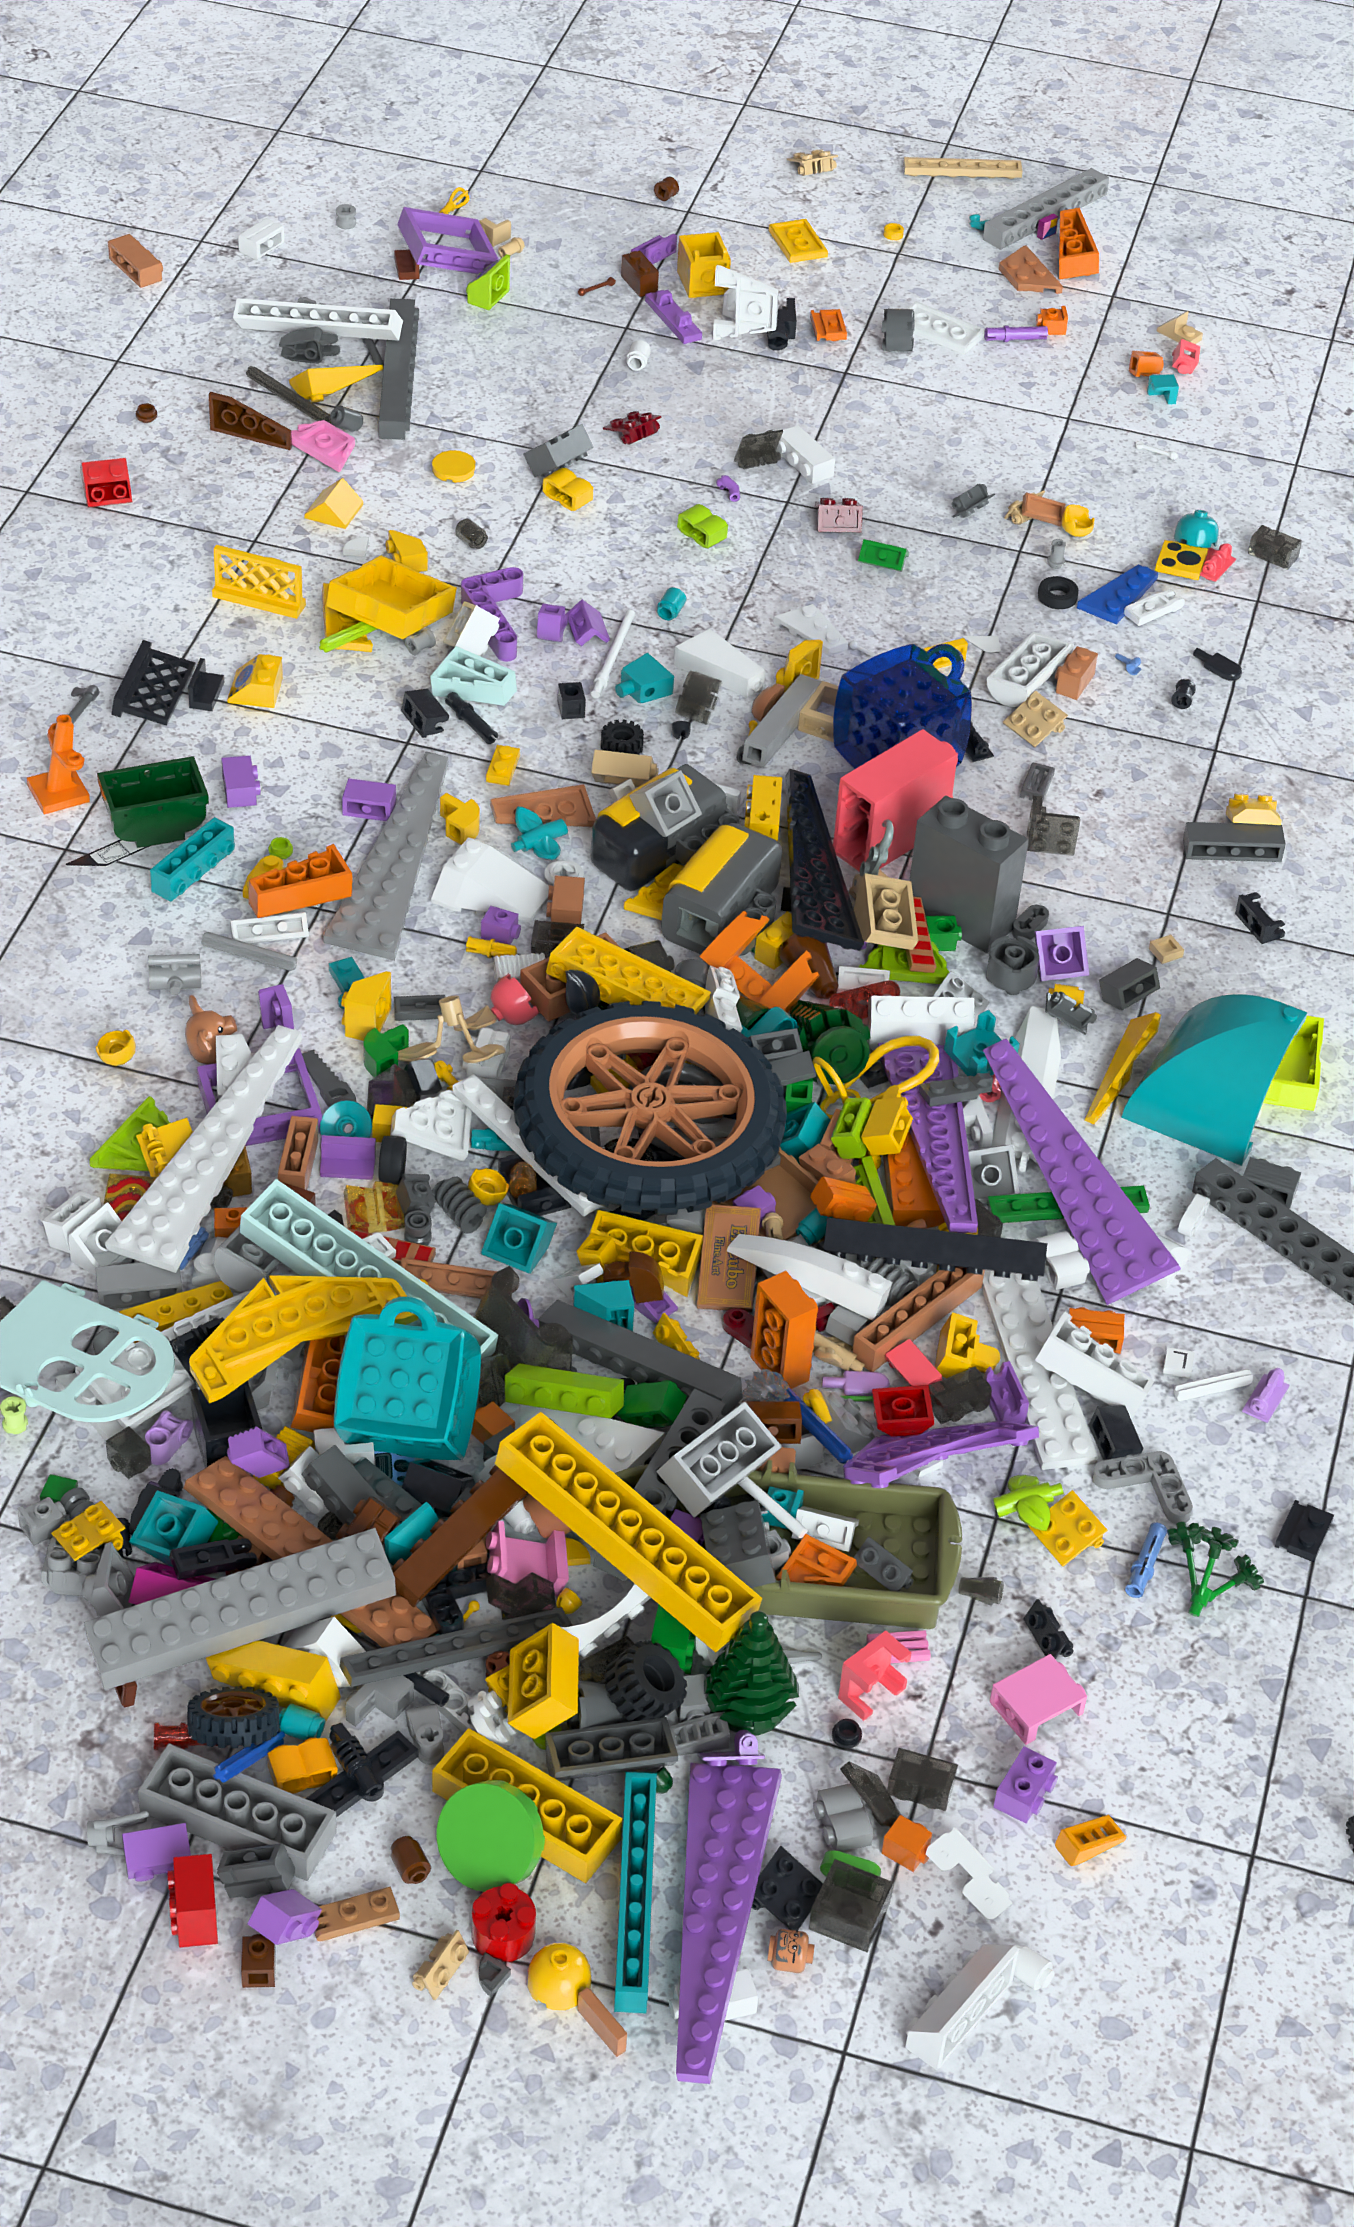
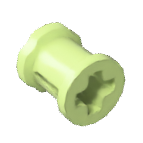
[0,1396,28,1434]

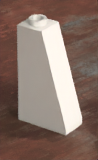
[674,629,765,697]

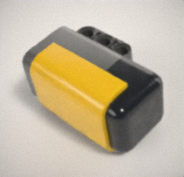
[590,764,741,891]

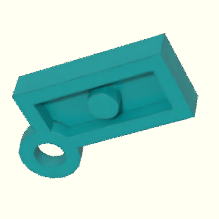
[328,957,365,1010]

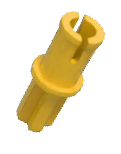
[466,936,517,959]

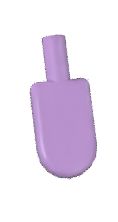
[822,1371,890,1396]

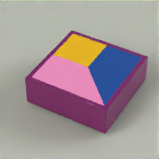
[1037,213,1058,240]

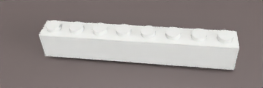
[233,298,403,341]

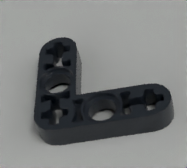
[422,1562,499,1635]

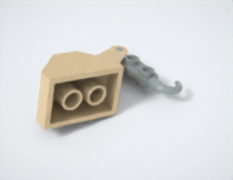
[852,819,918,950]

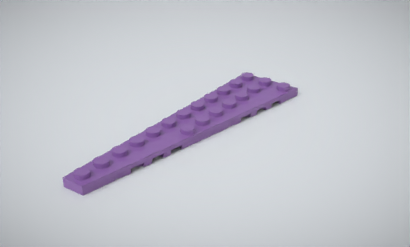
[878,1043,978,1233]

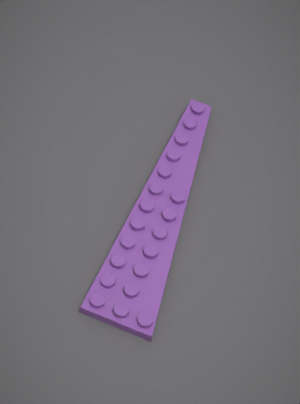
[983,1038,1181,1305]
[676,1763,782,2084]

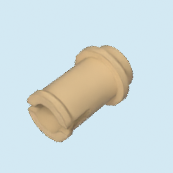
[498,237,525,257]
[762,1212,783,1240]

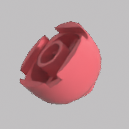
[490,973,539,1025]

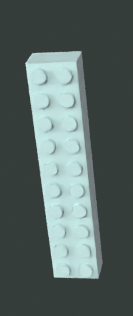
[240,1179,498,1367]

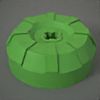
[437,1780,545,1892]

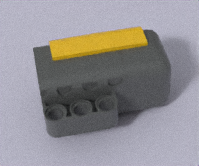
[661,823,782,956]

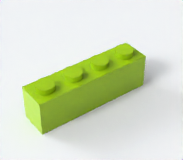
[505,1364,624,1419]

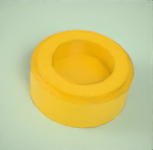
[883,223,904,240]

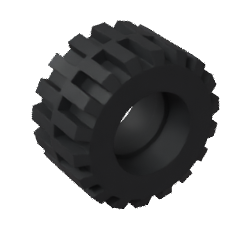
[604,1640,687,1721]

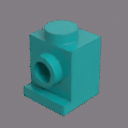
[762,1486,804,1529]

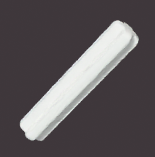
[1173,1369,1253,1401]

